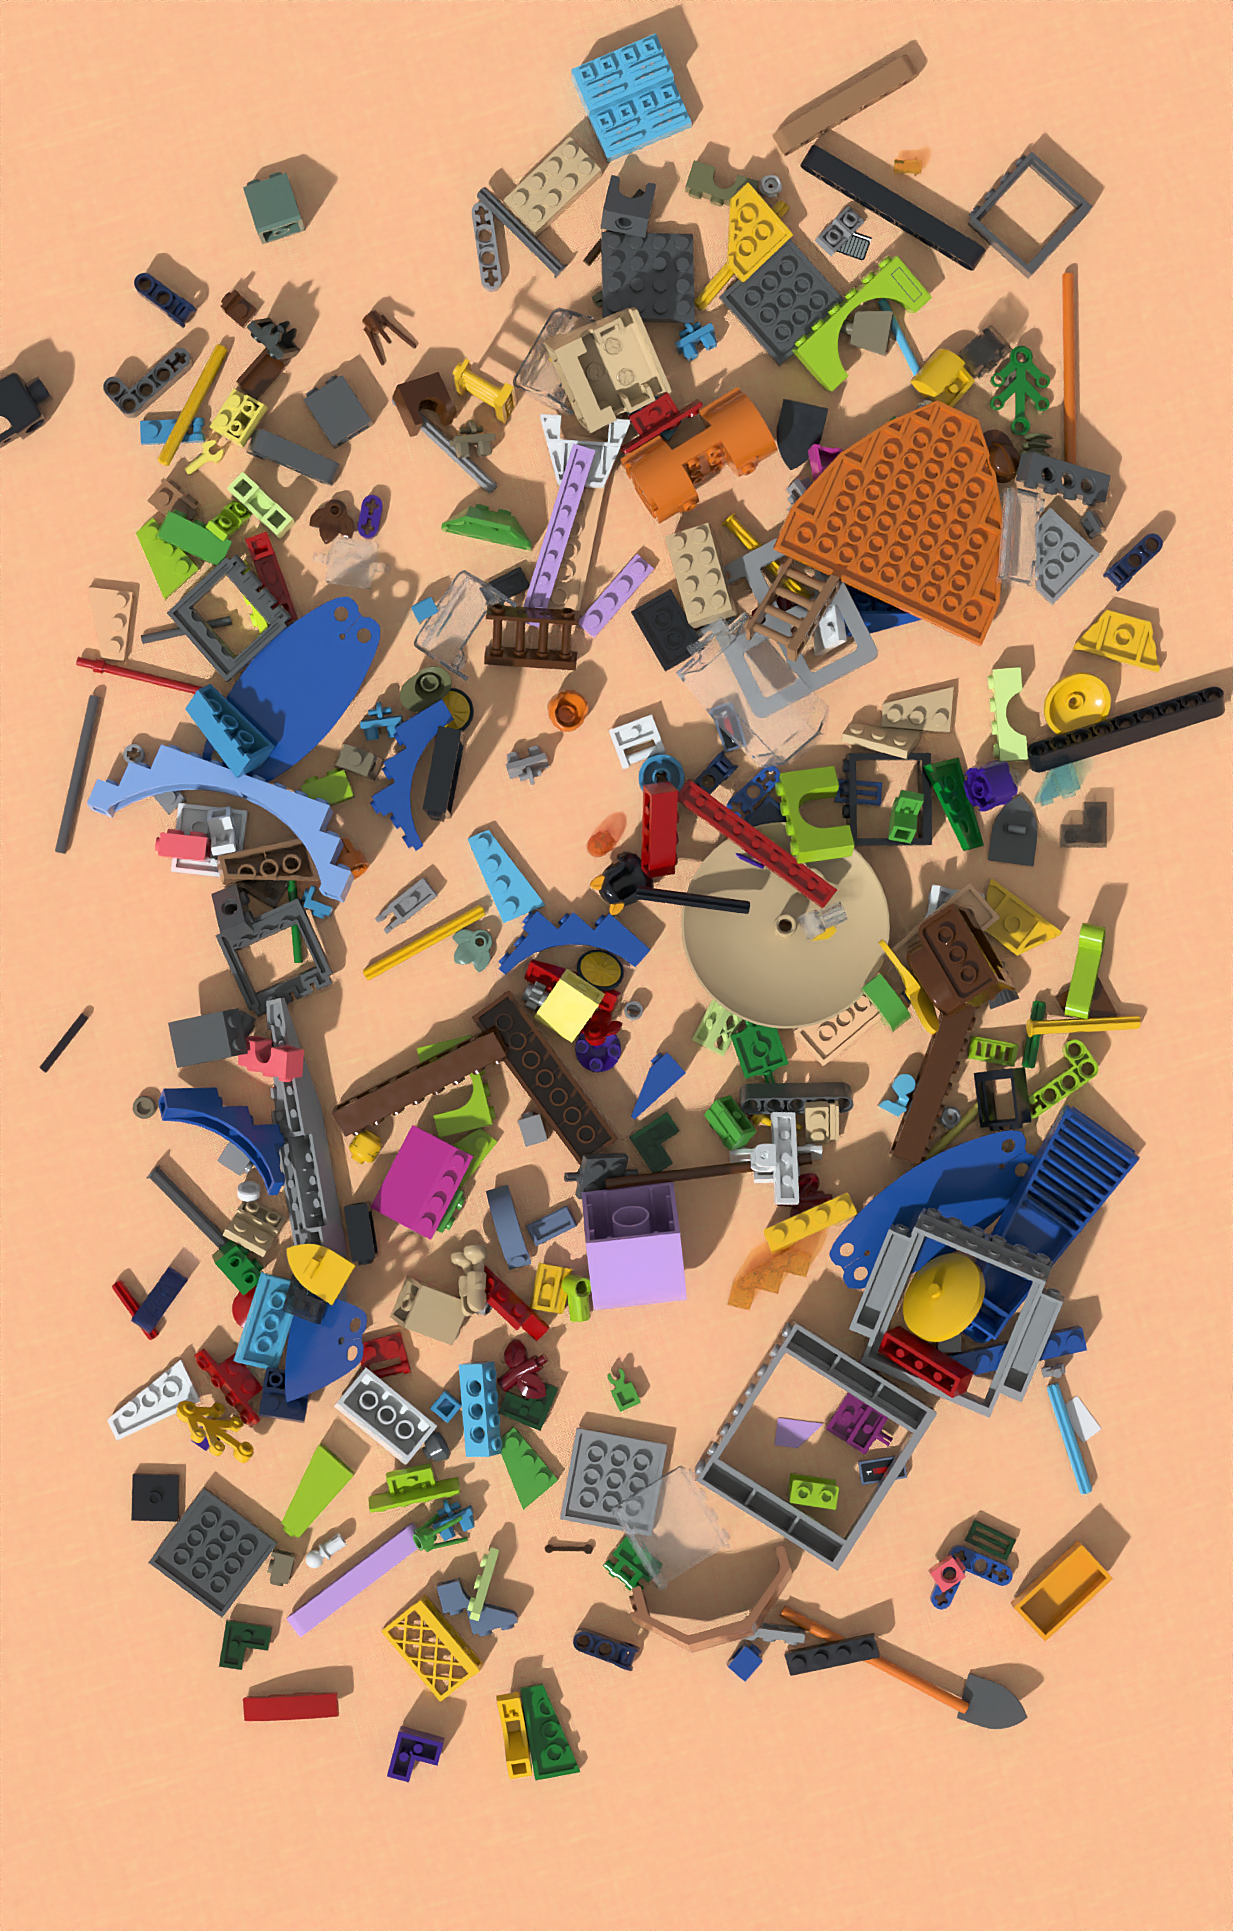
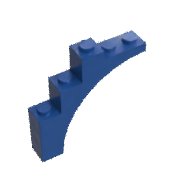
[370,699,454,851]
[498,911,651,975]
[158,1087,285,1195]

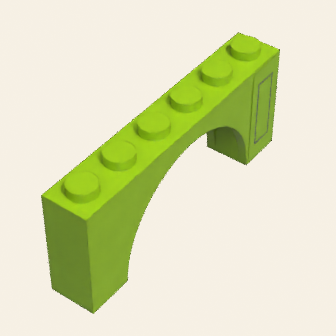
[791,255,932,392]

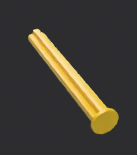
[721,513,811,599]
[1026,1015,1141,1037]

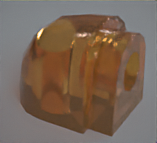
[586,829,617,858]

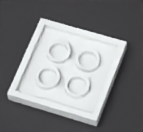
[171,803,248,877]

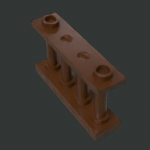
[484,603,580,671]

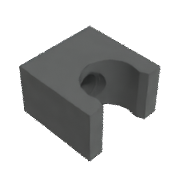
[600,175,656,238]

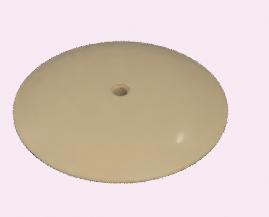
[681,822,890,1029]

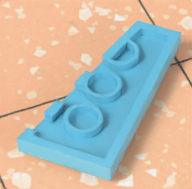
[468,830,546,923]

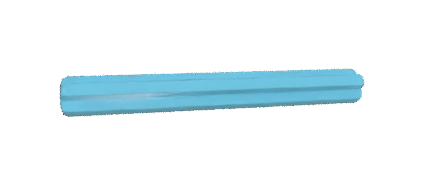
[1047,1383,1092,1494]

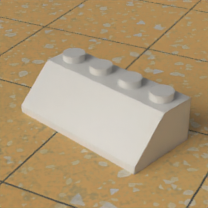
[334,1368,437,1465]

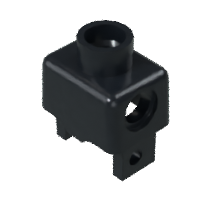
[0,372,53,448]

